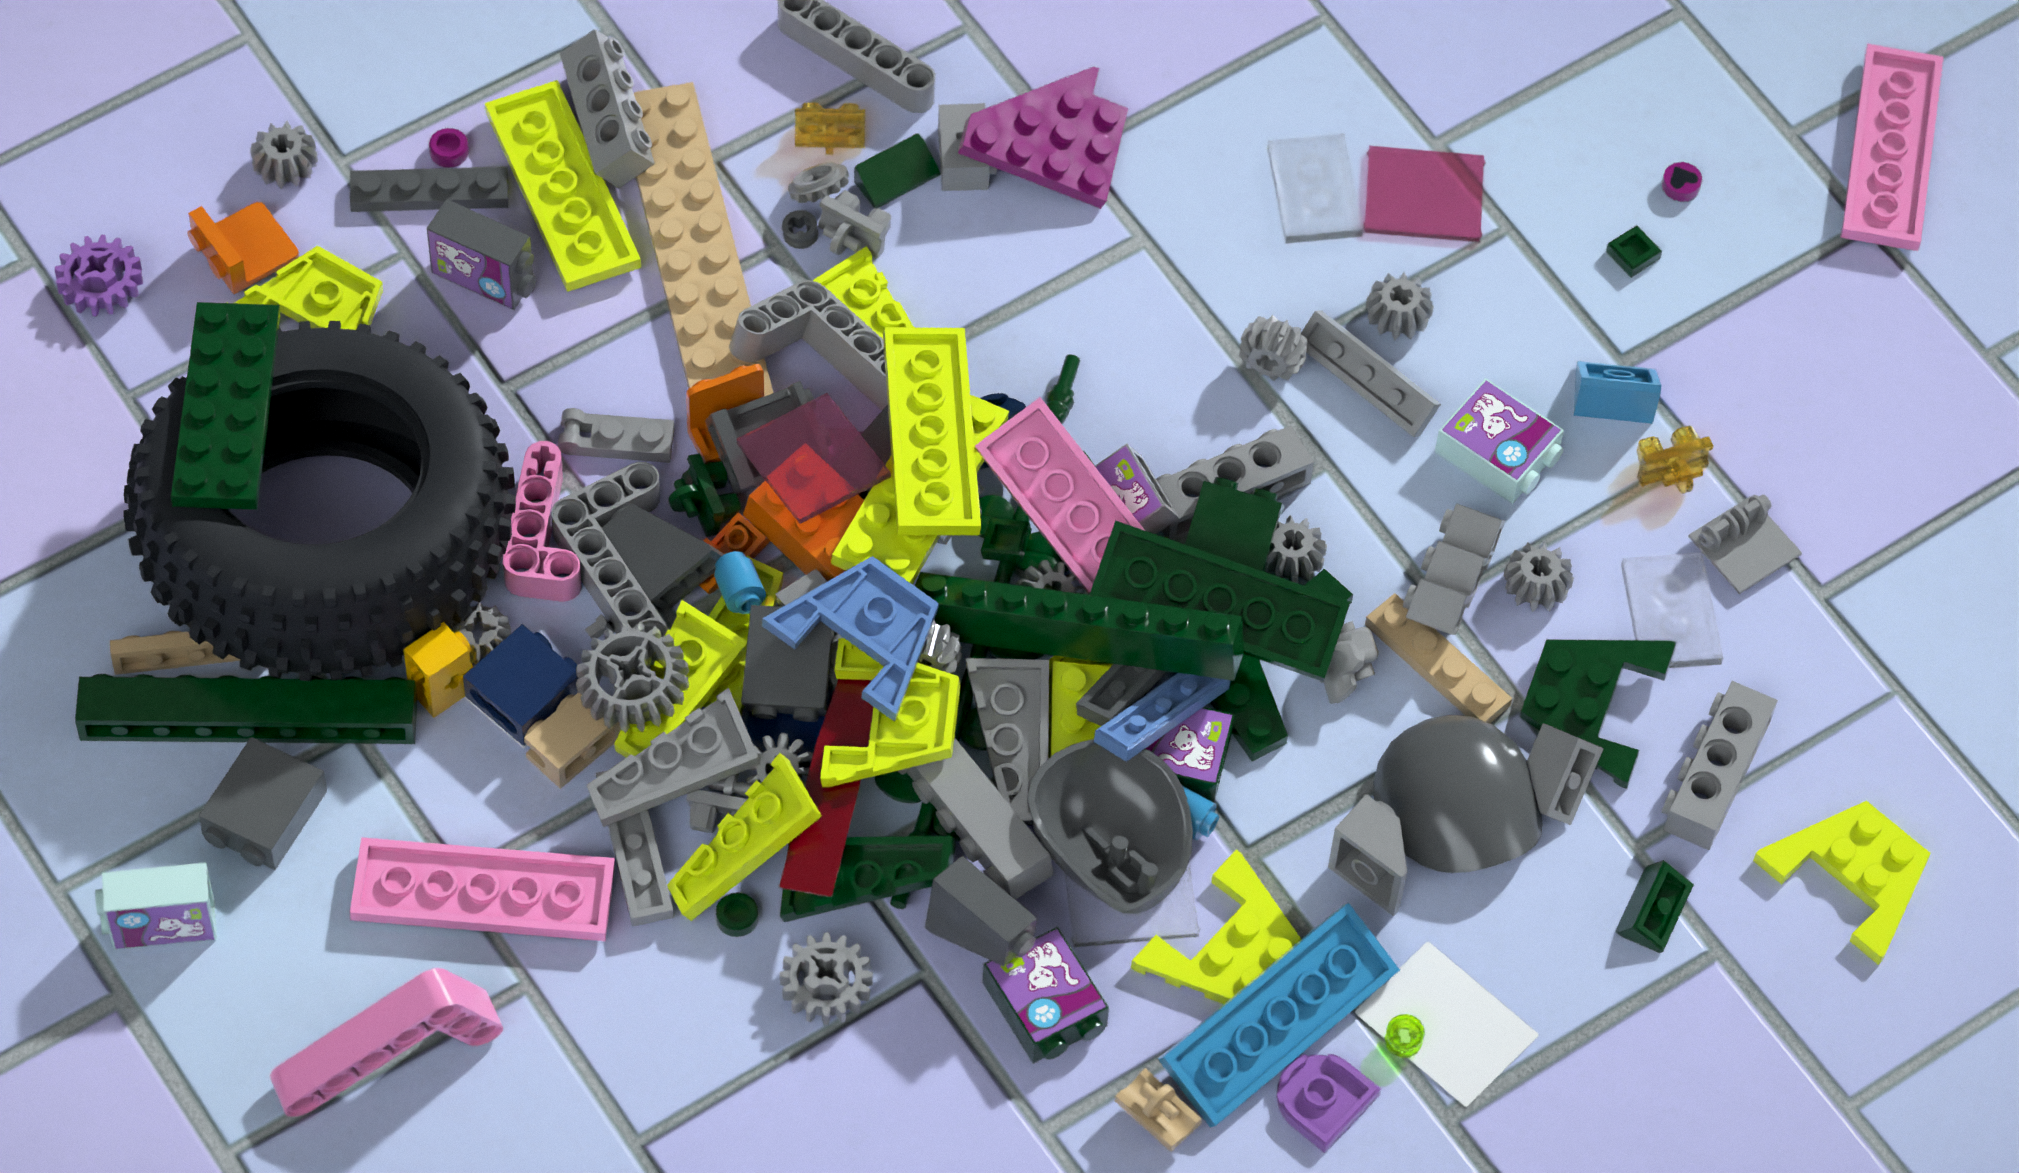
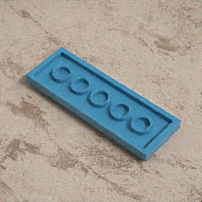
[1158,903,1400,1128]

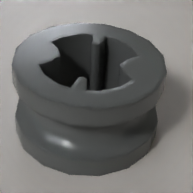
[782,210,818,249]

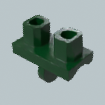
[668,453,741,537]

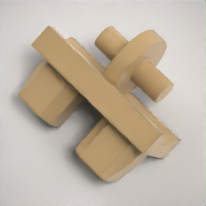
[1115,1068,1202,1152]

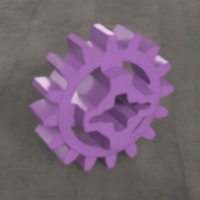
[54,234,143,316]

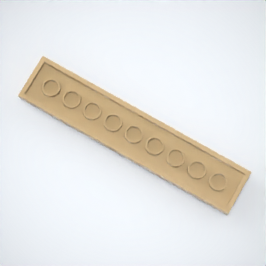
[633,82,773,396]

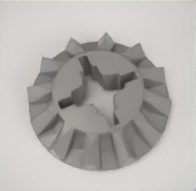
[788,163,849,203]
[451,602,511,664]

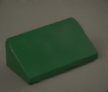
[854,133,940,208]
[1615,860,1694,953]

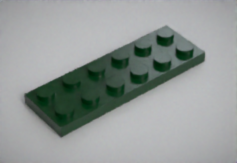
[171,302,280,510]
[1089,520,1351,682]

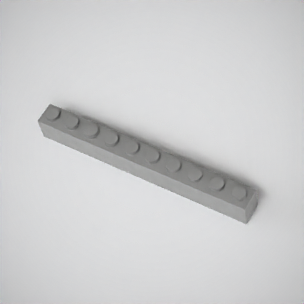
[775,569,1053,899]

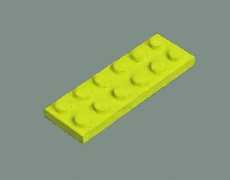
[484,80,641,292]
[883,327,981,535]
[831,394,1009,585]

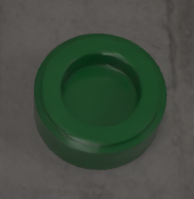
[716,892,758,937]

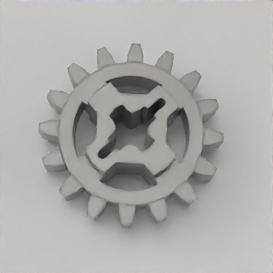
[780,933,873,1025]

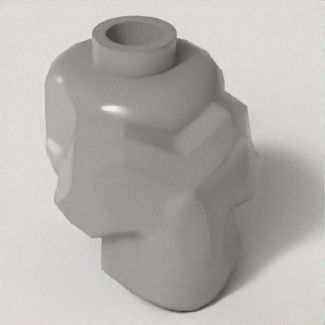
[1320,621,1378,704]

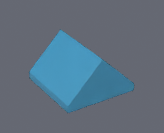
[1573,361,1662,424]

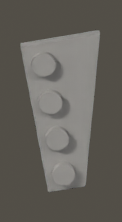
[965,658,1049,825]
[586,688,760,827]

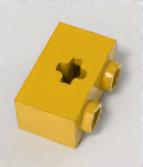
[403,622,473,718]

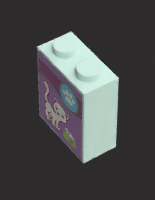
[1435,378,1564,504]
[95,862,217,950]

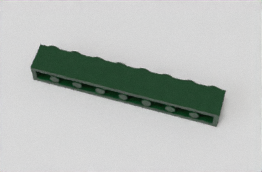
[915,572,1244,681]
[75,674,418,744]

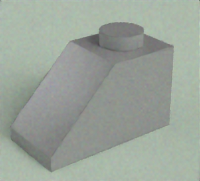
[1527,723,1603,825]

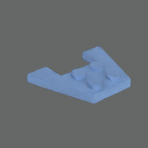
[762,556,939,722]

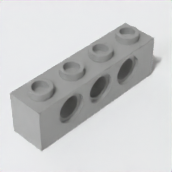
[559,29,655,188]
[1156,425,1314,541]
[1661,681,1778,850]

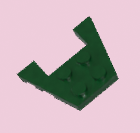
[1520,639,1676,789]

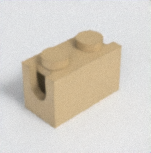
[524,693,621,789]

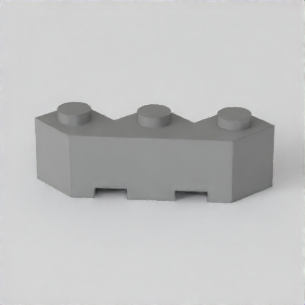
[1403,503,1505,635]

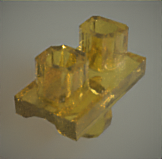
[795,103,865,155]
[1636,425,1714,494]

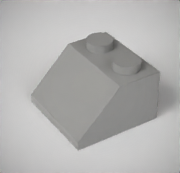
[1328,794,1407,916]

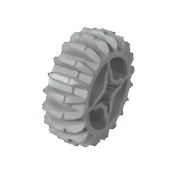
[576,621,689,733]

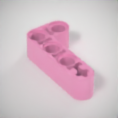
[503,441,582,602]

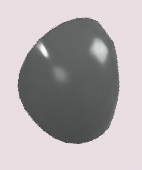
[1373,715,1543,873]
[1027,739,1193,914]

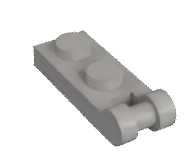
[558,408,674,463]

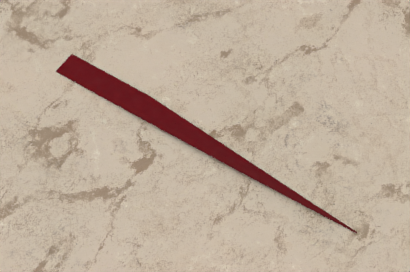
[779,679,873,897]

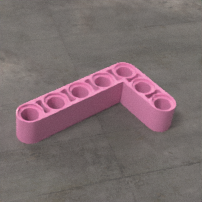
[270,968,503,1117]

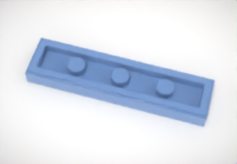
[1094,673,1230,762]

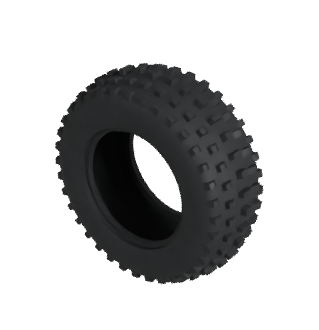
[123,321,516,681]

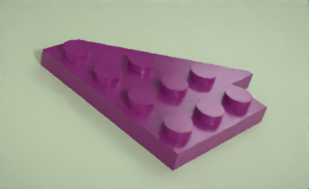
[958,66,1128,209]

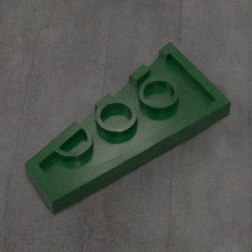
[1210,654,1288,762]
[780,836,956,922]

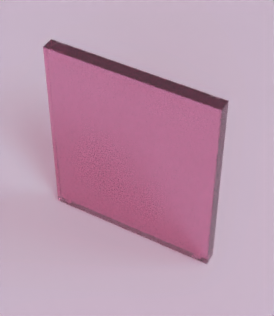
[1363,146,1485,242]
[736,393,891,524]

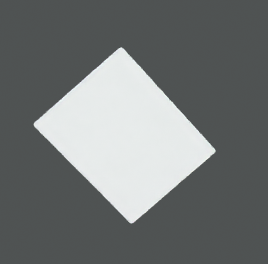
[1355,942,1538,1107]

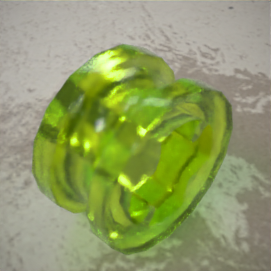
[1384,1014,1425,1058]

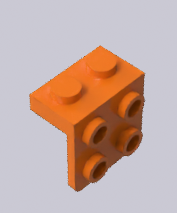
[187,202,299,294]
[686,364,764,463]

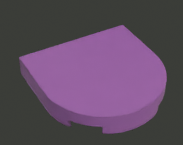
[1277,1054,1381,1153]

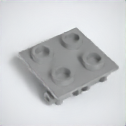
[1688,495,1802,594]

